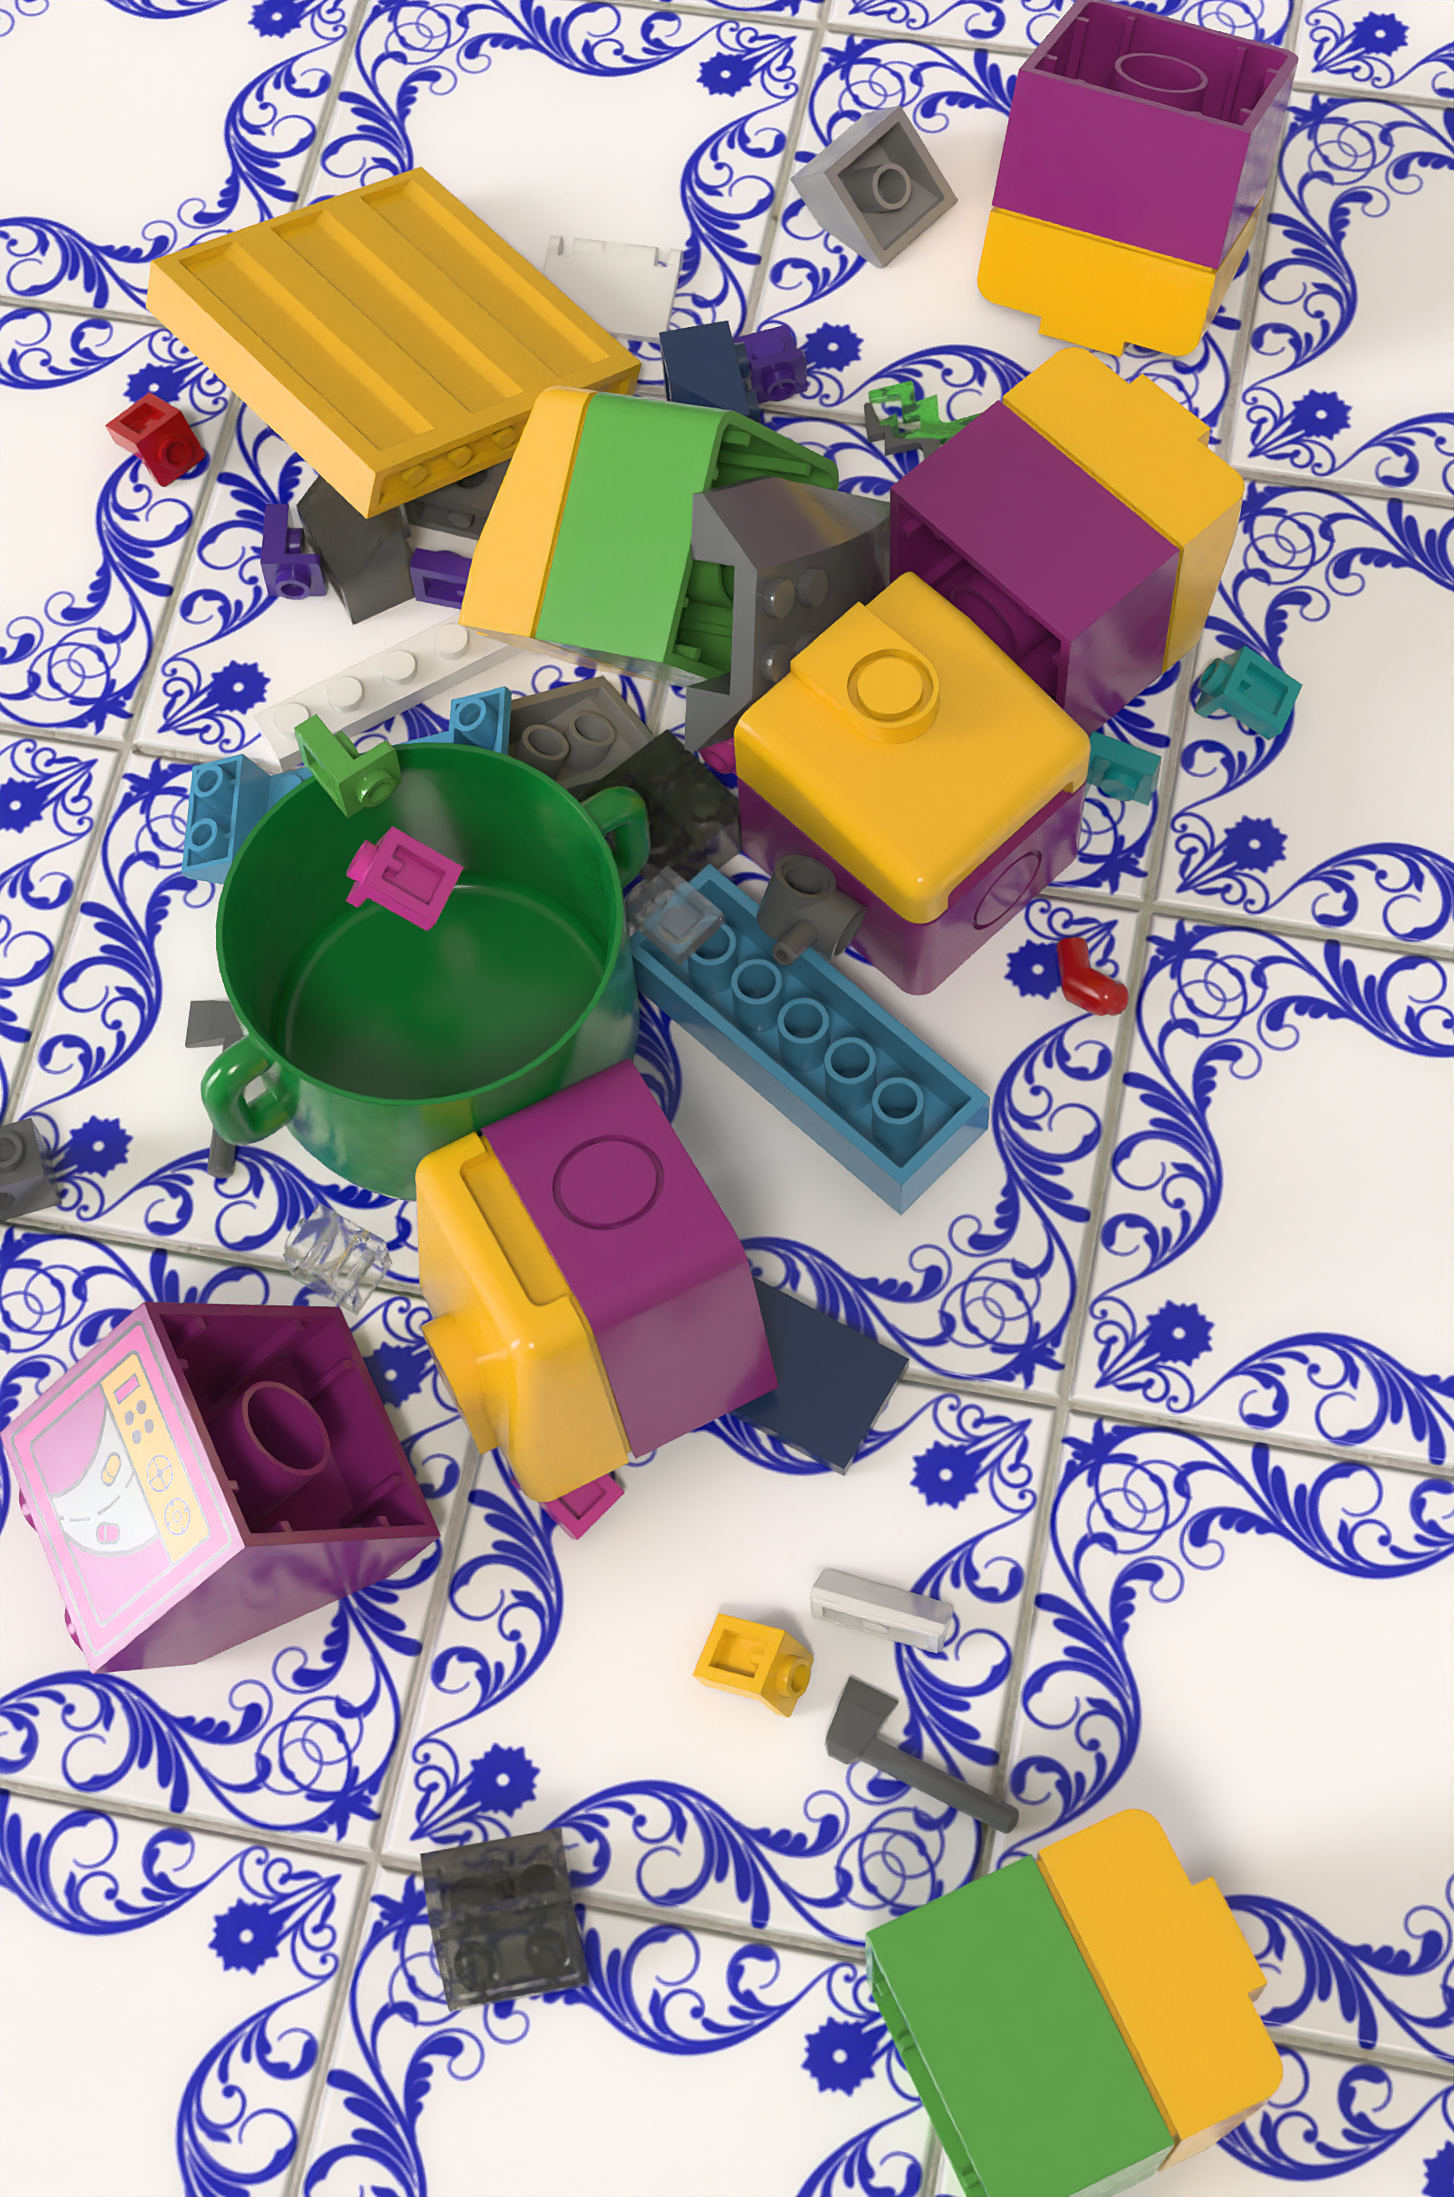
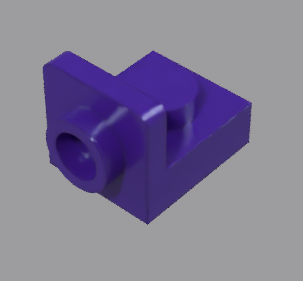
[733,324,807,404]
[260,504,327,600]
[409,548,472,610]

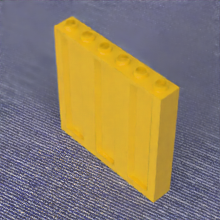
[146,166,642,519]

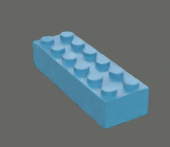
[629,863,990,1215]

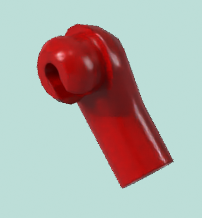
[1056,937,1129,1016]

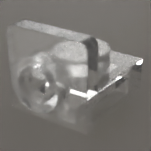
[624,866,724,966]

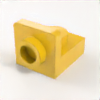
[692,1613,814,1718]

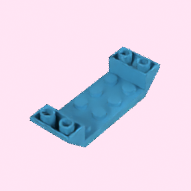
[181,686,512,885]

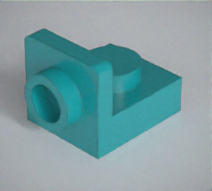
[1194,646,1303,740]
[1085,731,1162,806]

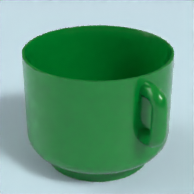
[200,742,651,1202]

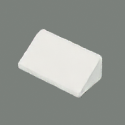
[810,1569,954,1653]

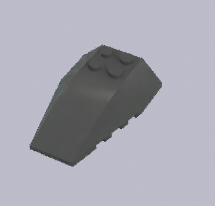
[684,475,890,752]

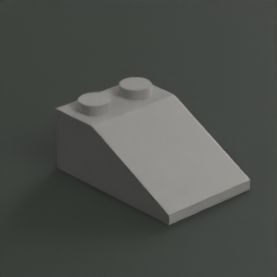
[508,676,672,804]

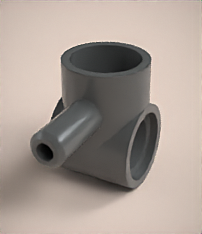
[756,855,867,966]

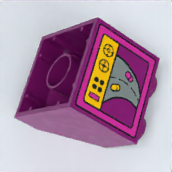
[0,1302,441,1674]

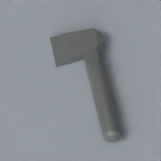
[185,1000,244,1179]
[824,1677,1019,1834]

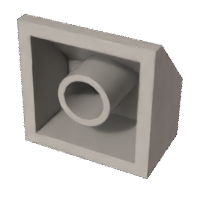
[790,105,958,268]

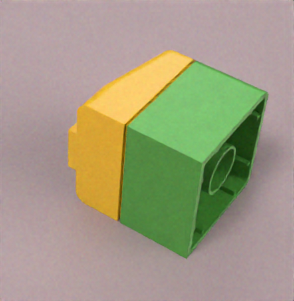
[458,386,839,688]
[865,1809,1283,2197]

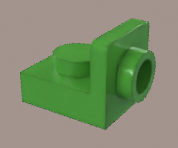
[294,714,402,818]

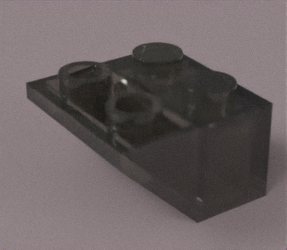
[296,474,415,625]
[575,729,743,888]
[420,1827,590,2012]

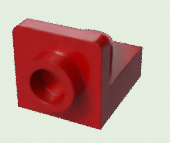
[105,392,205,487]

